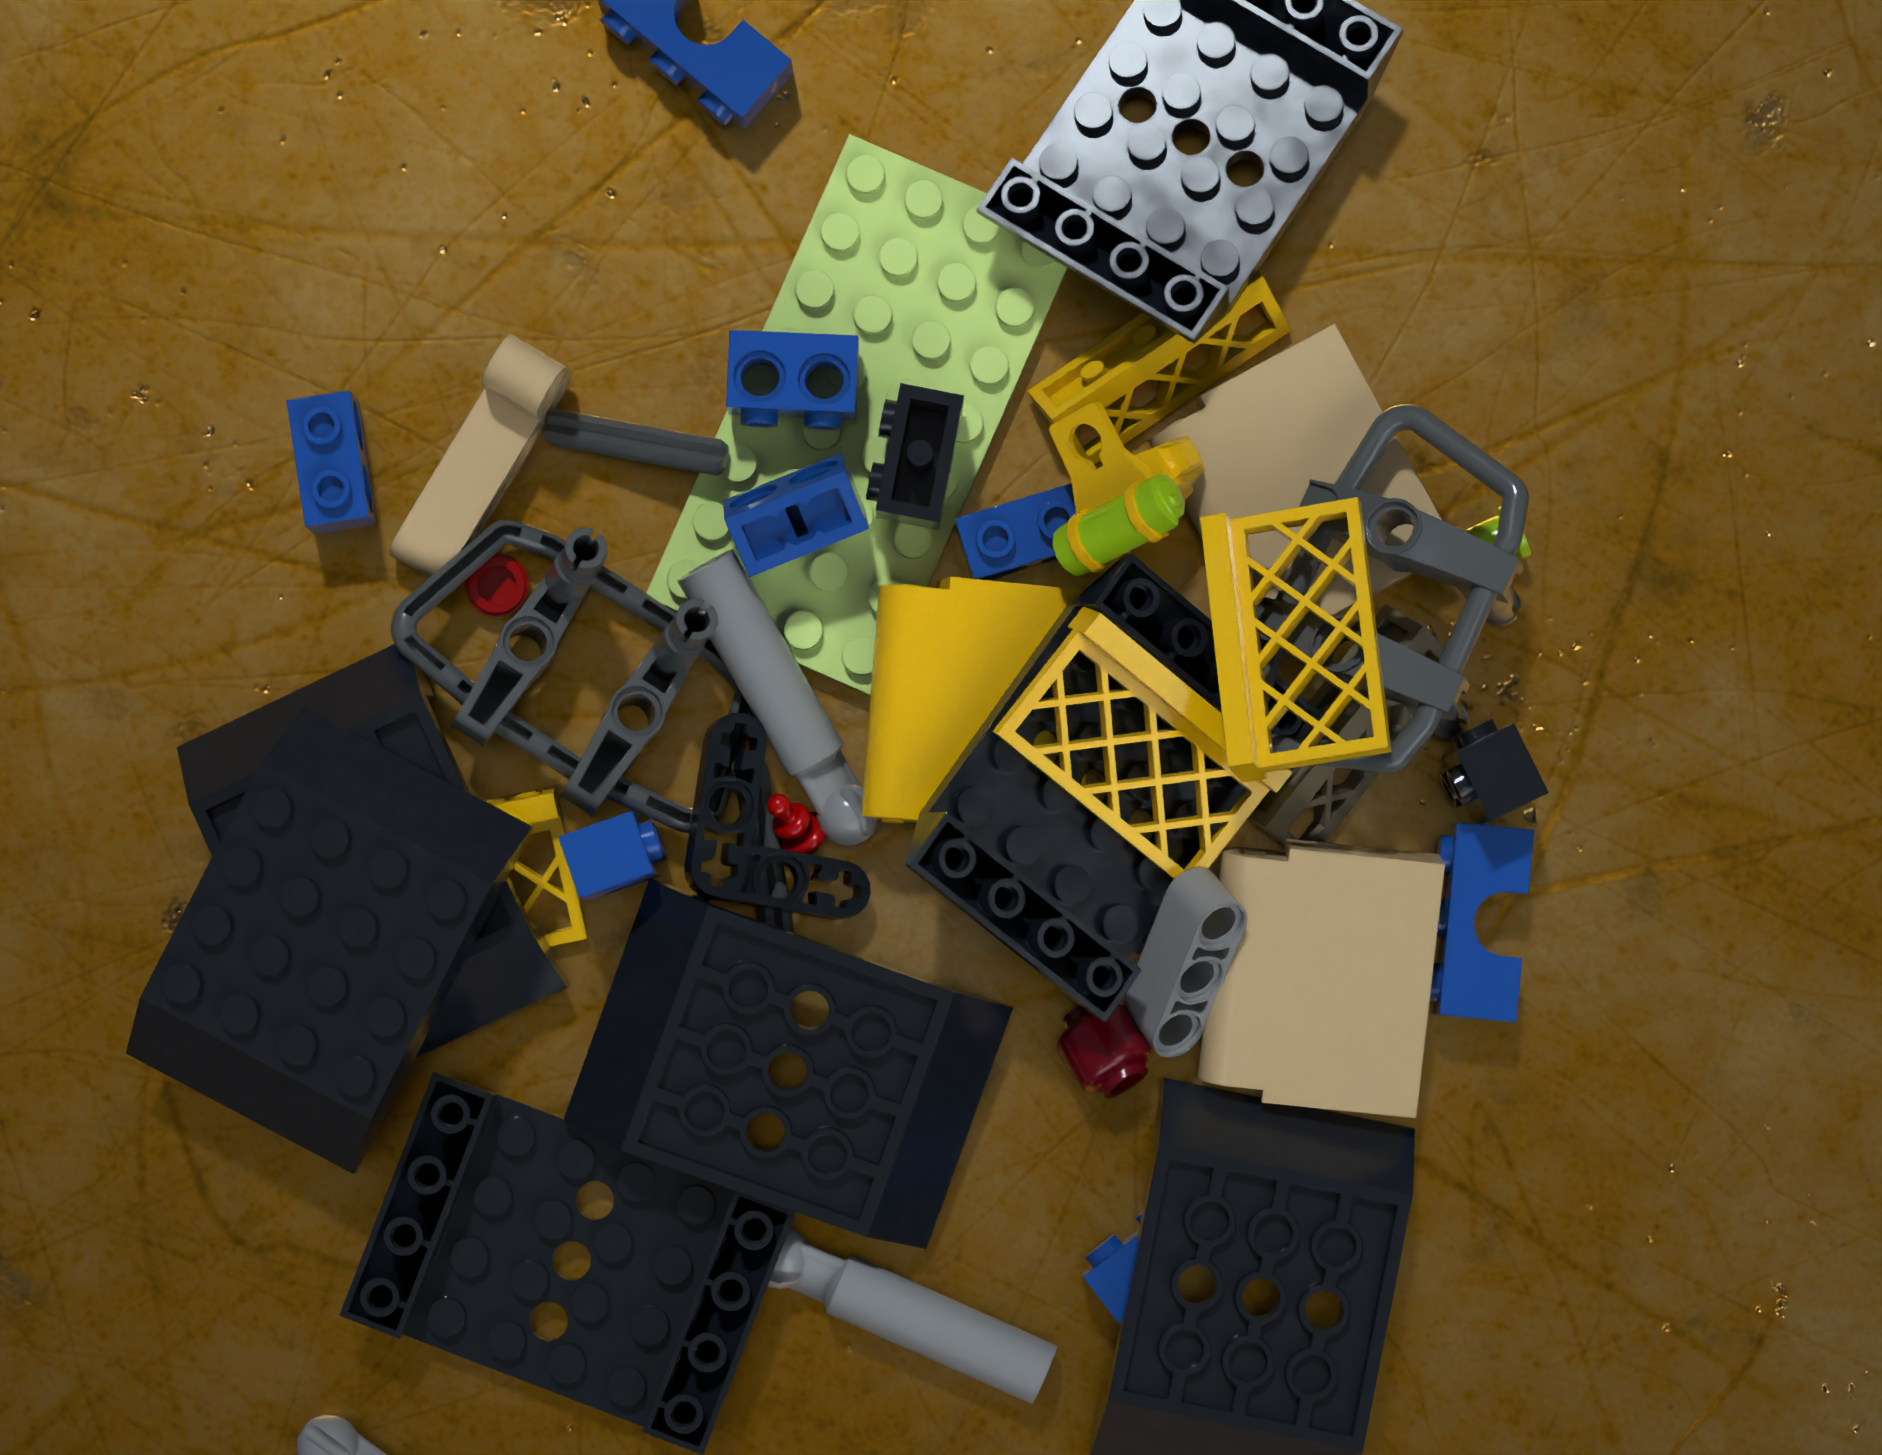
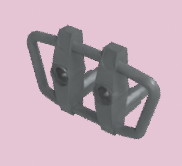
[1257,404,1529,773]
[391,519,754,833]

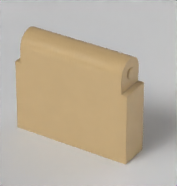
[1148,324,1442,616]
[1198,839,1445,1118]

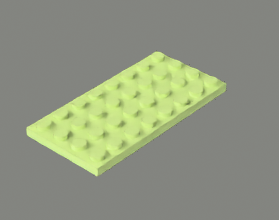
[647,134,1068,696]

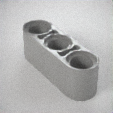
[1123,866,1247,1058]

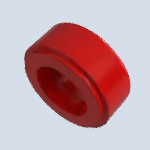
[465,553,531,618]

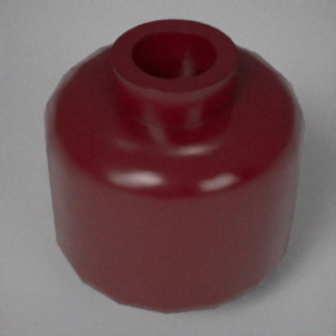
[1056,1004,1152,1099]

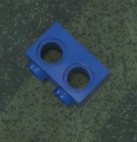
[726,330,860,430]
[286,390,377,534]
[723,453,869,577]
[955,483,1076,581]
[558,811,667,902]

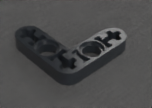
[684,713,871,920]

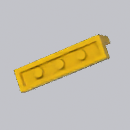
[1027,271,1291,465]

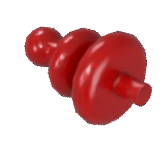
[767,794,826,854]

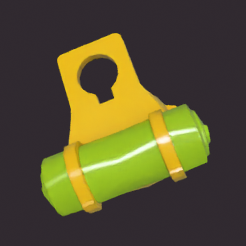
[1049,401,1206,577]

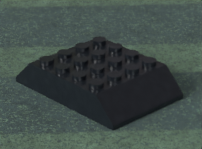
[126,707,534,1174]

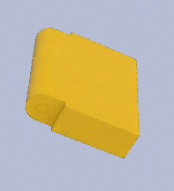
[861,577,1086,823]

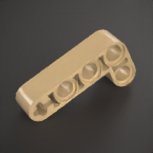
[389,334,572,578]

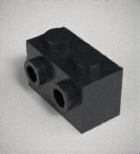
[866,383,964,530]
[1439,719,1549,824]

